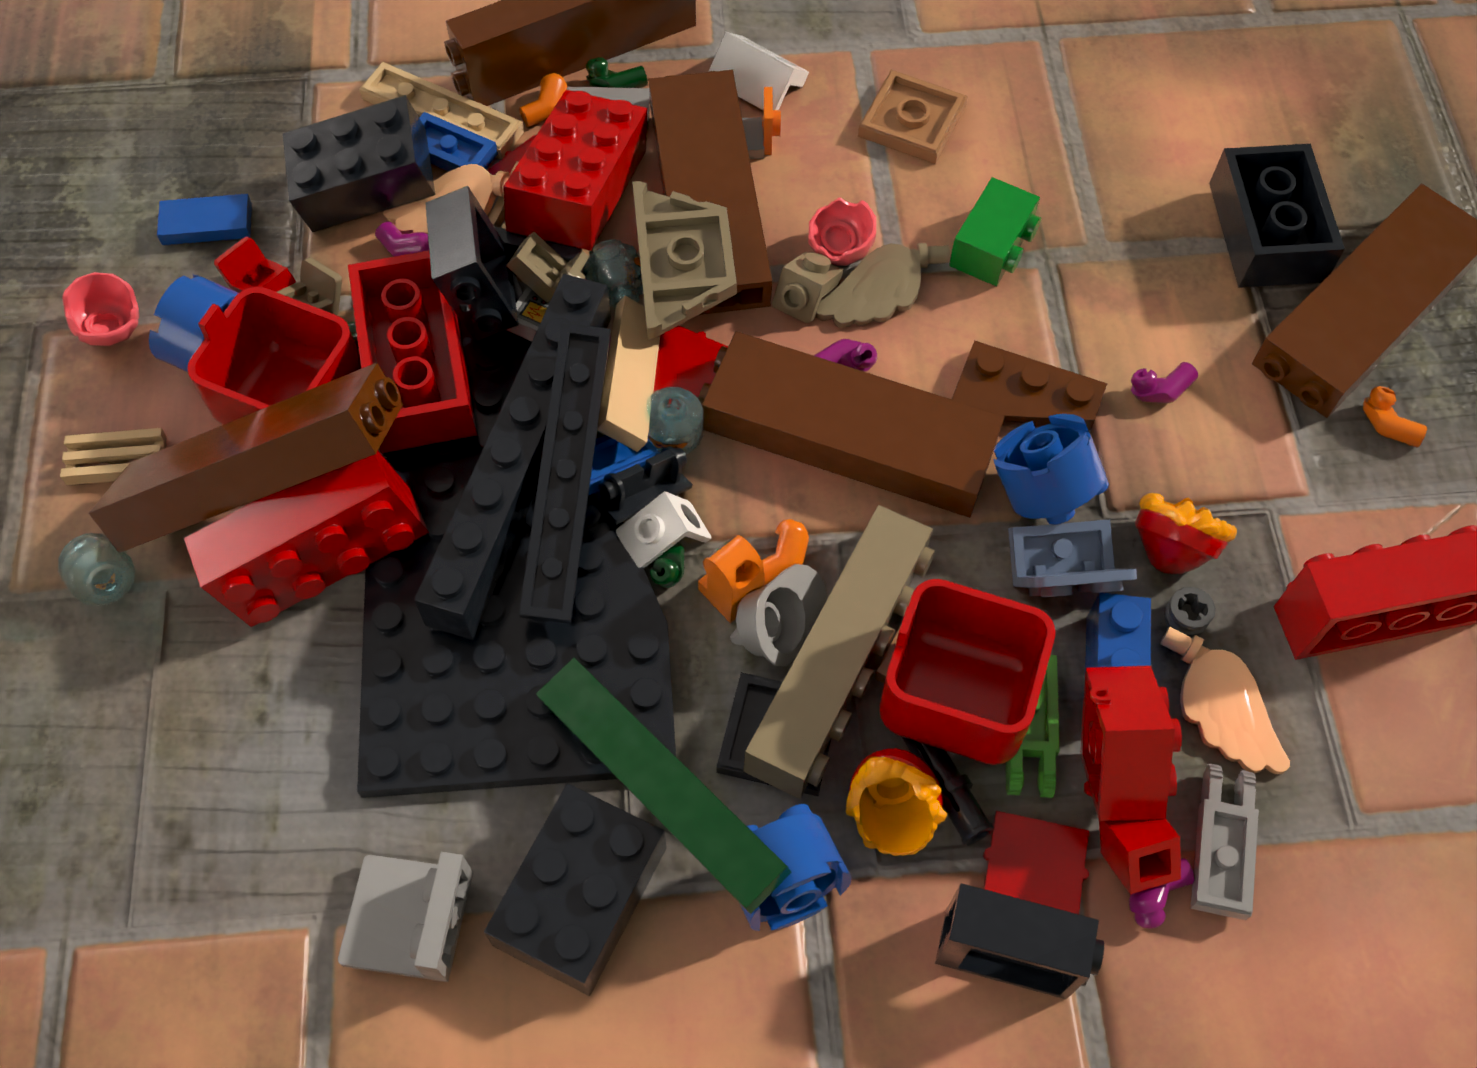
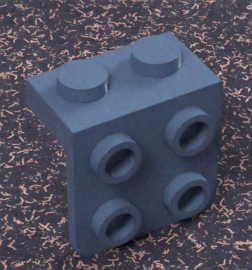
[1008,519,1137,597]

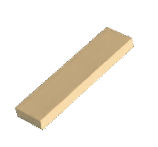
[359,62,524,160]
[598,295,660,452]

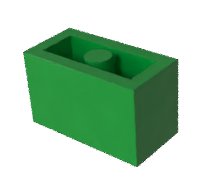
[949,177,1041,287]

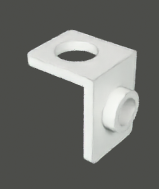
[616,491,712,568]

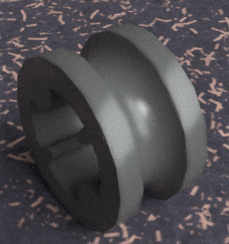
[1164,587,1216,637]

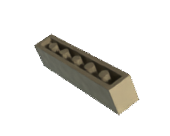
[743,505,935,799]

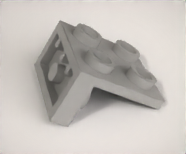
[338,852,473,982]

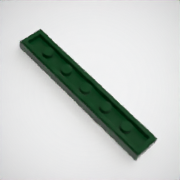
[536,658,792,914]

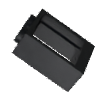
[425,186,519,342]
[935,883,1104,999]

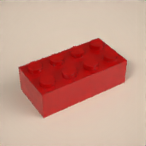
[503,90,647,251]
[348,250,477,453]
[184,451,429,628]
[1273,525,1477,660]

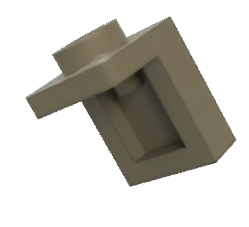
[506,231,589,304]
[772,252,844,323]
[277,257,342,315]

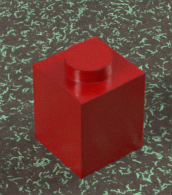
[1099,819,1181,895]

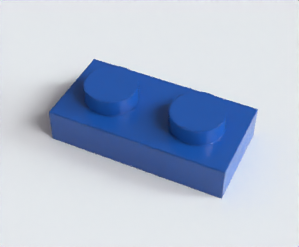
[419,112,498,171]

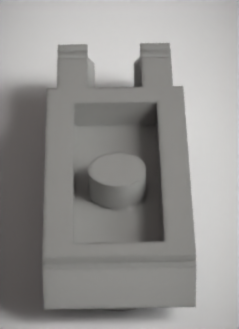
[1190,763,1259,920]

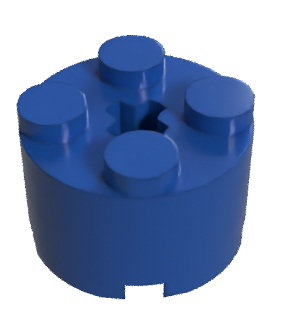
[149,274,239,372]
[993,414,1109,525]
[739,804,852,931]

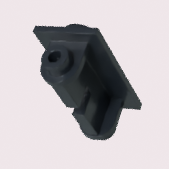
[589,446,693,525]

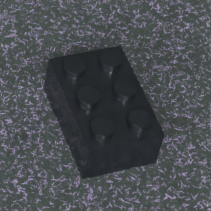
[283,95,436,232]
[1209,143,1345,288]
[484,783,667,996]

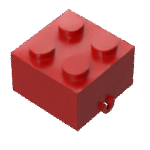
[1080,666,1182,821]

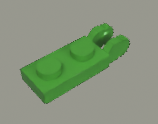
[1005,655,1060,798]

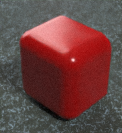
[188,287,361,425]
[880,579,1056,765]

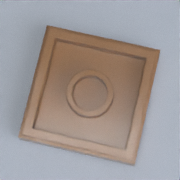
[858,69,968,164]

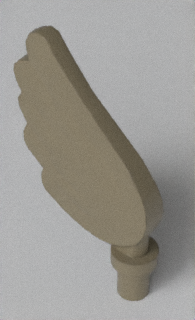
[815,243,950,328]

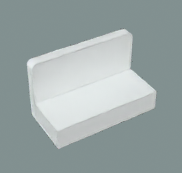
[708,32,809,110]

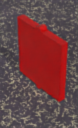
[653,325,728,415]
[983,810,1089,914]

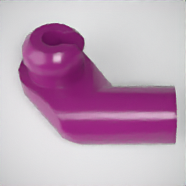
[375,222,429,257]
[813,339,877,372]
[1131,362,1198,403]
[1129,858,1195,929]

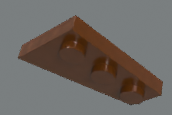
[952,340,1107,430]

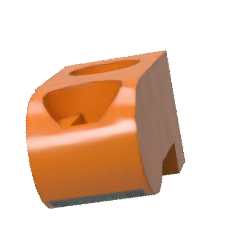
[698,535,765,623]

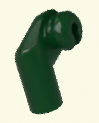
[586,57,648,88]
[650,542,685,588]

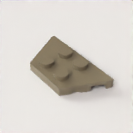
[632,181,737,339]

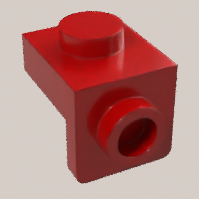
[214,237,296,293]

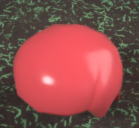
[808,197,876,266]
[62,272,139,346]

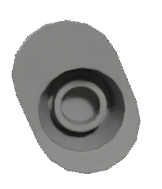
[730,564,828,667]

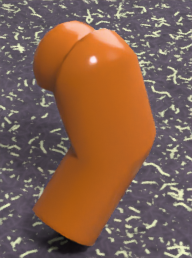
[519,73,567,127]
[1363,386,1427,448]
[762,519,809,586]

